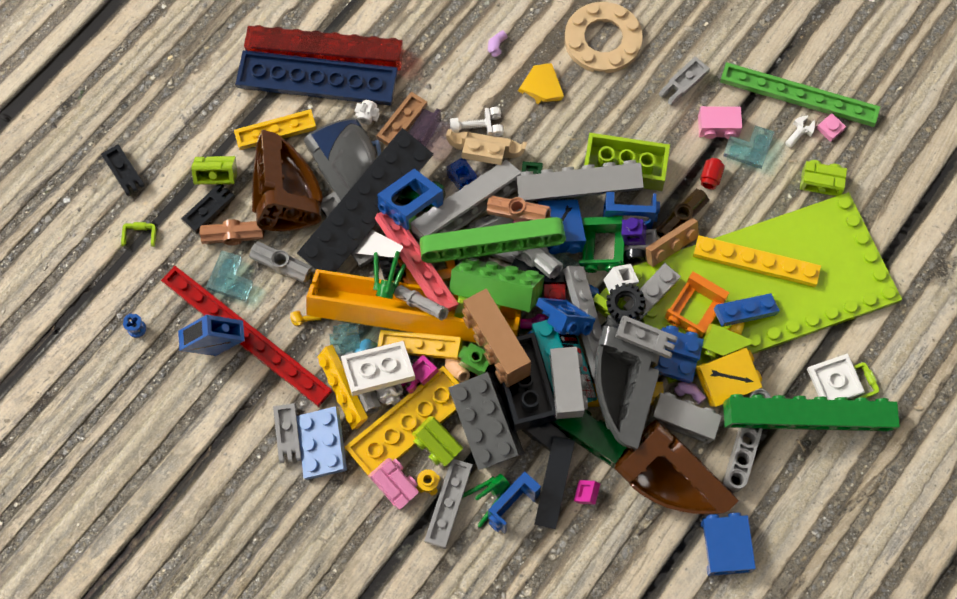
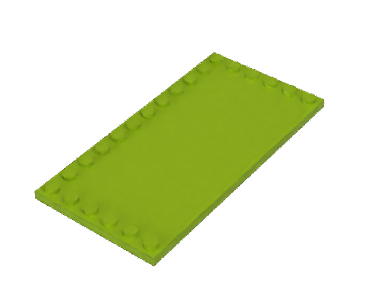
[632,192,902,384]

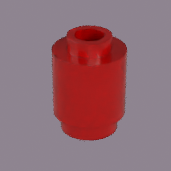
[700,158,725,190]

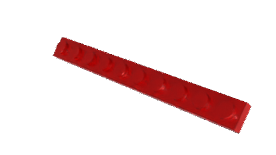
[161,266,332,408]

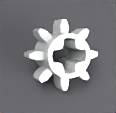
[354,100,380,125]
[377,384,403,405]

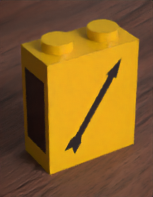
[695,347,762,407]

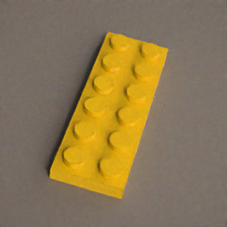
[344,366,459,478]

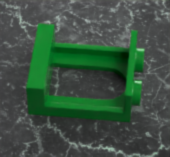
[579,216,625,273]

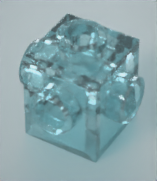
[329,323,361,355]

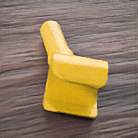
[290,311,321,326]

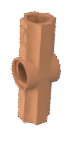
[487,196,551,222]
[200,219,264,245]

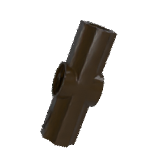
[656,188,710,238]

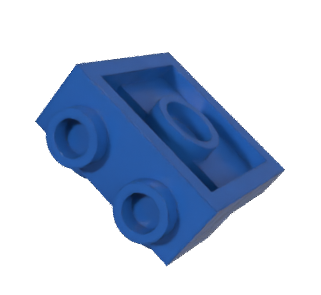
[536,298,596,336]
[654,326,704,383]

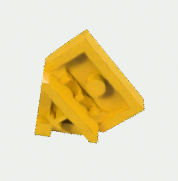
[518,63,564,105]

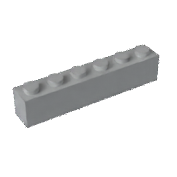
[410,160,521,242]
[517,160,644,202]

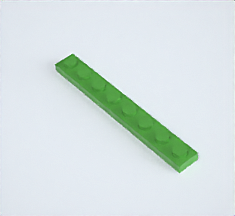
[720,62,880,127]

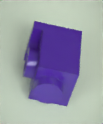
[621,218,647,246]

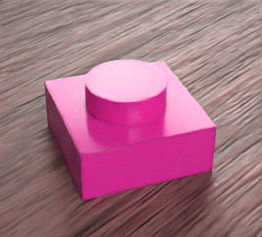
[574,480,600,505]

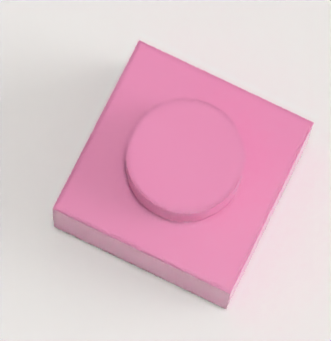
[816,114,846,142]

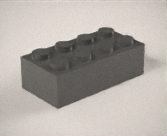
[449,372,525,470]

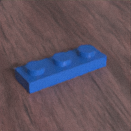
[714,293,780,327]

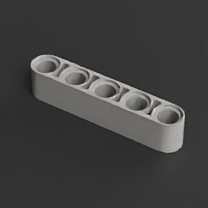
[723,389,771,493]

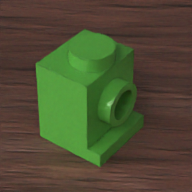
[458,343,489,375]

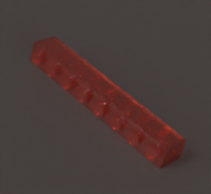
[244,25,404,70]

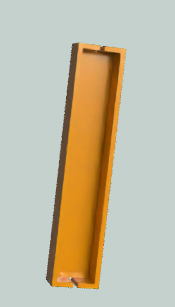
[306,269,522,343]

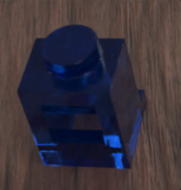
[446,158,477,190]

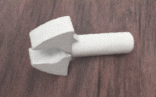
[785,115,815,147]

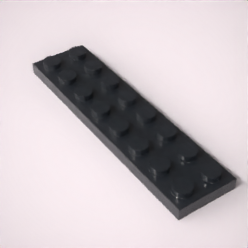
[297,128,434,272]

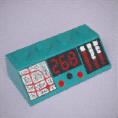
[531,320,597,403]

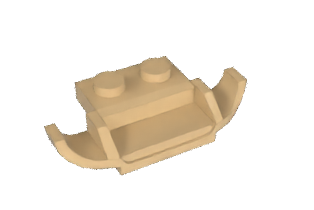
[446,129,527,165]

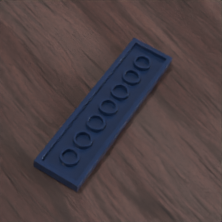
[235,50,398,106]

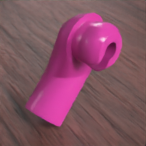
[520,314,548,329]

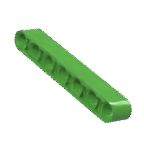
[419,217,566,263]

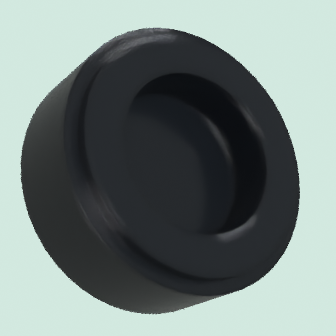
[625,249,645,263]

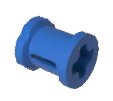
[123,314,146,338]

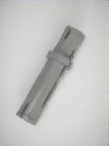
[394,285,448,320]

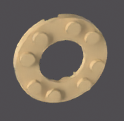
[564,2,643,73]

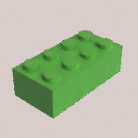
[449,257,545,312]

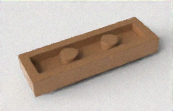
[376,92,428,145]
[646,218,699,267]

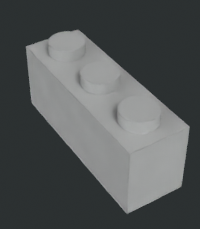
[549,347,588,419]
[648,392,721,444]

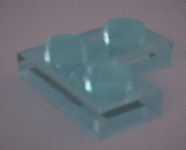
[723,125,774,169]
[206,250,253,302]

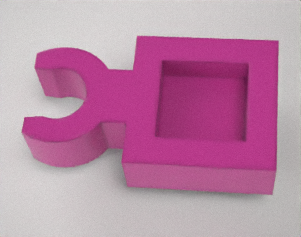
[401,355,439,394]

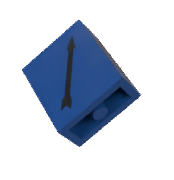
[537,200,586,255]
[178,315,245,356]

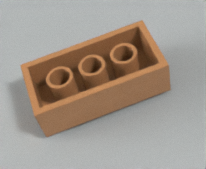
[462,288,531,387]

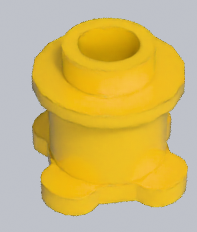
[417,470,440,496]

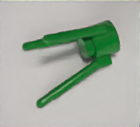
[373,251,406,299]
[462,474,510,528]

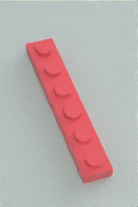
[375,212,459,312]

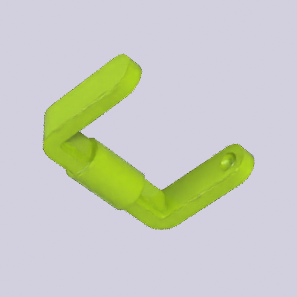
[121,222,157,247]
[854,362,879,398]

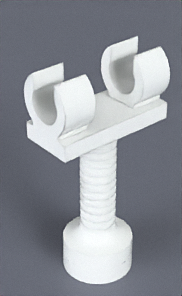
[450,107,504,137]

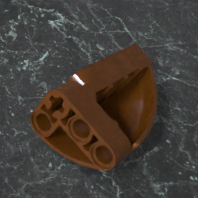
[252,130,323,231]
[614,420,739,514]

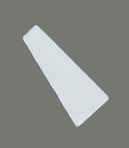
[355,229,403,257]

